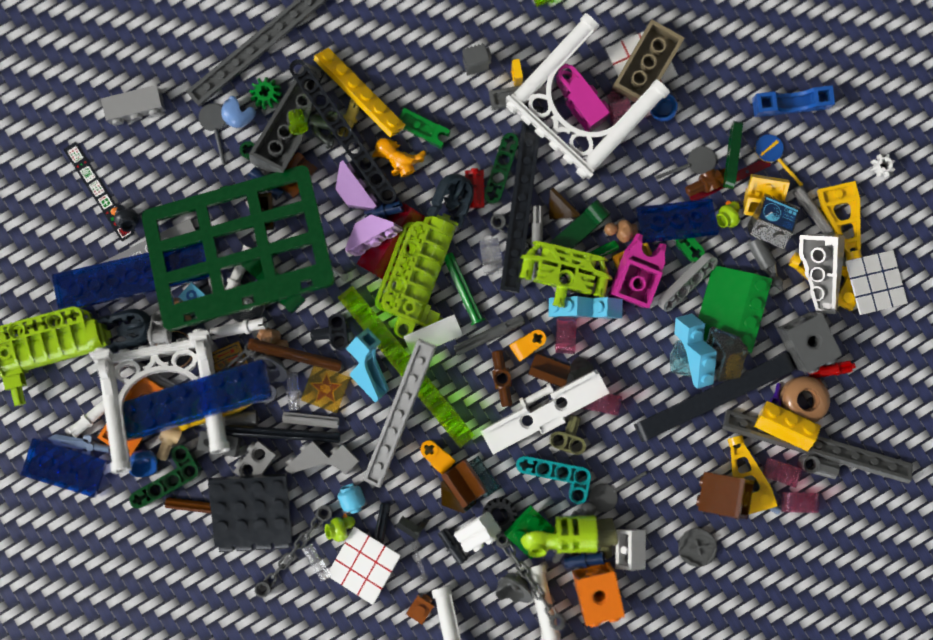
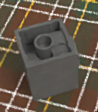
[776,311,842,374]

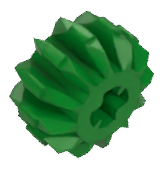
[249,77,282,110]

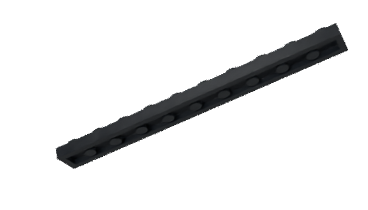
[500,104,544,293]

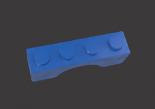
[752,85,835,117]

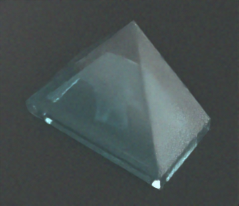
[670,340,692,378]
[468,456,499,497]

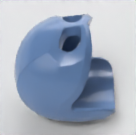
[221,96,256,128]

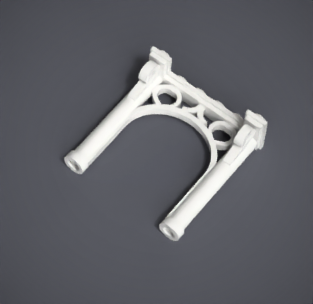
[506,13,670,180]
[89,329,230,474]
[432,565,561,640]

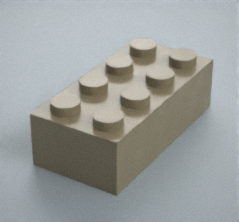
[611,19,684,103]

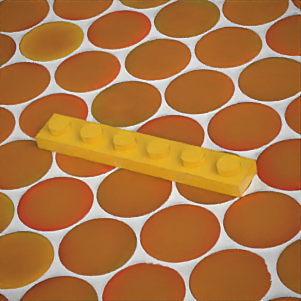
[314,47,405,138]

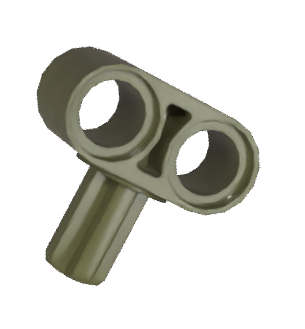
[549,415,586,455]
[596,518,618,559]

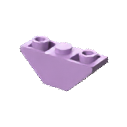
[336,160,378,210]
[345,215,403,256]

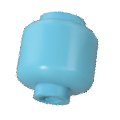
[337,483,366,514]

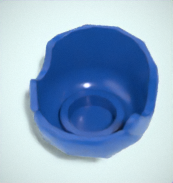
[650,94,678,122]
[129,450,158,478]

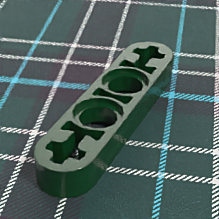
[723,121,743,189]
[484,133,519,205]

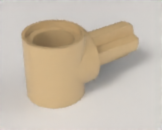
[156,422,182,461]

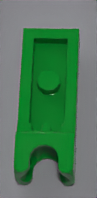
[399,108,451,149]

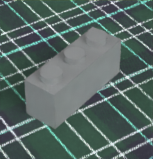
[101,85,166,126]

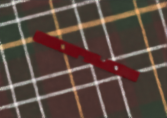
[689,160,771,203]

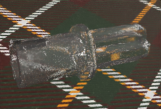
[286,372,301,411]
[302,543,331,582]

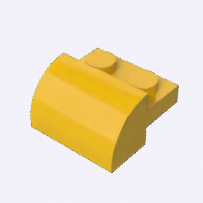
[743,174,790,217]

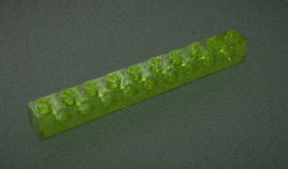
[337,285,475,448]

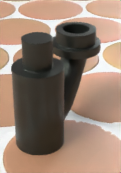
[309,114,336,149]

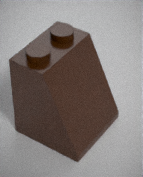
[696,472,754,519]

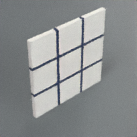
[845,250,908,315]

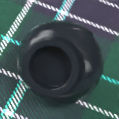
[111,204,139,232]

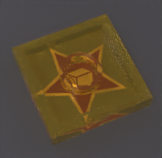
[301,366,350,413]

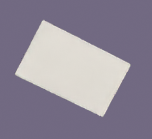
[404,314,463,355]

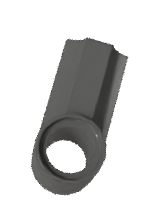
[798,454,840,480]

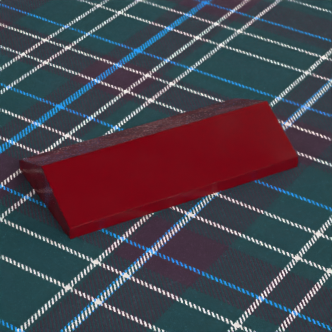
[357,200,425,283]

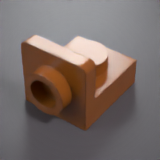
[406,593,435,625]

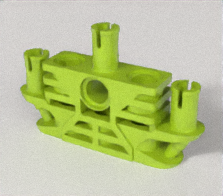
[519,241,613,308]

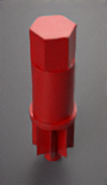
[808,360,856,378]

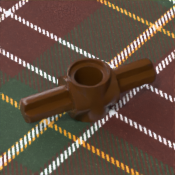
[685,168,725,197]
[491,350,513,407]

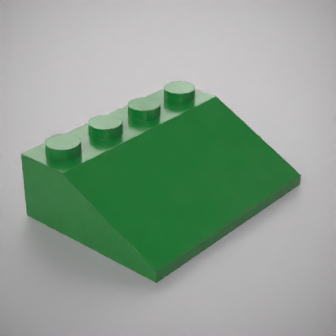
[698,266,772,354]

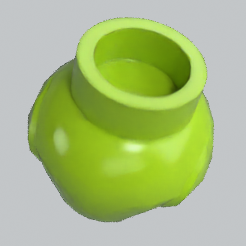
[716,201,741,228]
[324,513,355,542]

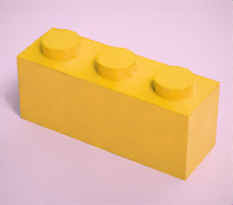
[754,401,821,452]

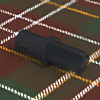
[438,528,468,566]

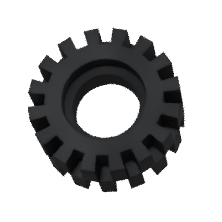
[482,497,517,533]

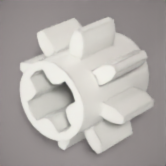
[870,154,895,178]

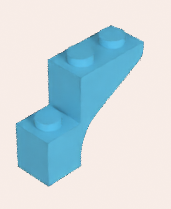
[548,296,623,319]
[674,313,717,389]
[346,328,389,403]

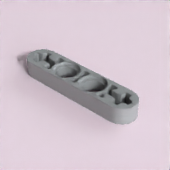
[657,253,718,312]

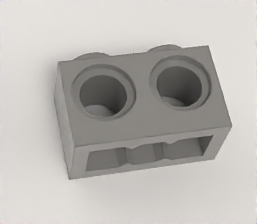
[234,441,278,476]

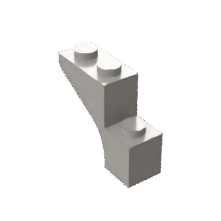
[284,441,360,475]

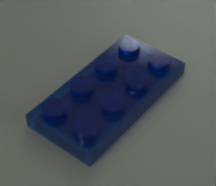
[636,199,719,243]
[21,438,108,498]

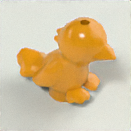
[372,138,426,177]

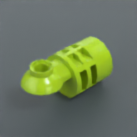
[521,515,597,557]

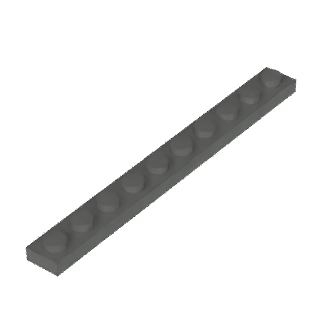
[186,0,328,107]
[722,410,913,484]

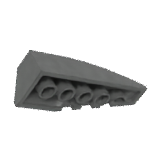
[249,62,321,173]

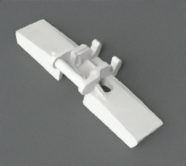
[480,369,609,454]

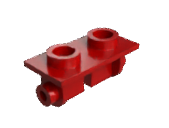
[465,168,484,208]

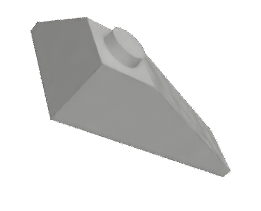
[799,234,845,314]

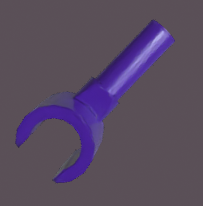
[769,383,782,406]

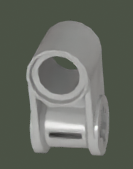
[147,310,172,346]

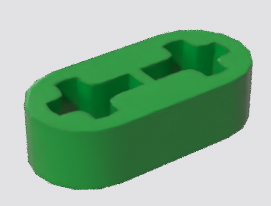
[674,230,705,263]

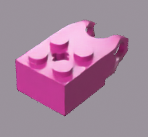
[556,63,610,132]
[608,234,667,308]

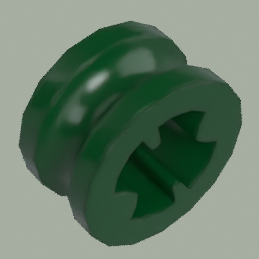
[239,141,255,160]

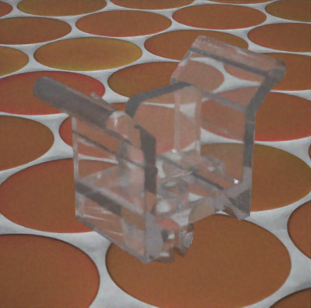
[479,235,503,276]

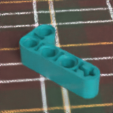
[516,456,591,504]

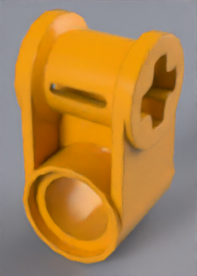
[509,330,546,362]
[421,440,456,475]

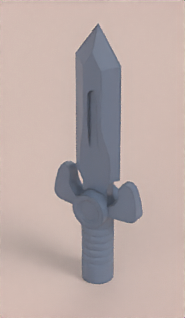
[48,434,110,457]

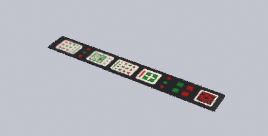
[63,142,134,242]

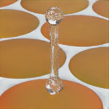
[411,541,428,581]

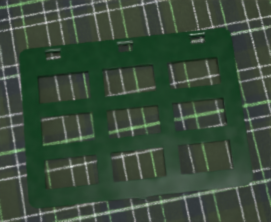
[142,165,335,331]

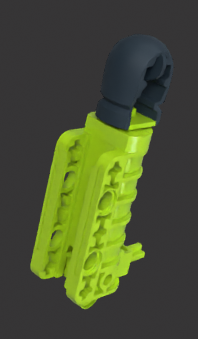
[375,173,474,338]
[0,307,151,406]

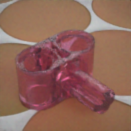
[607,91,631,126]
[555,317,577,354]
[583,394,622,416]
[763,458,802,488]
[782,492,819,513]

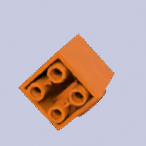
[572,562,625,627]

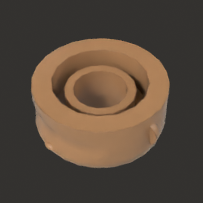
[779,376,830,423]

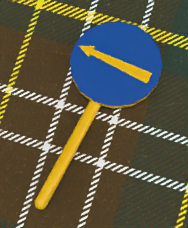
[755,134,803,186]

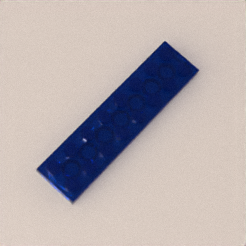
[52,242,210,310]
[123,359,272,441]

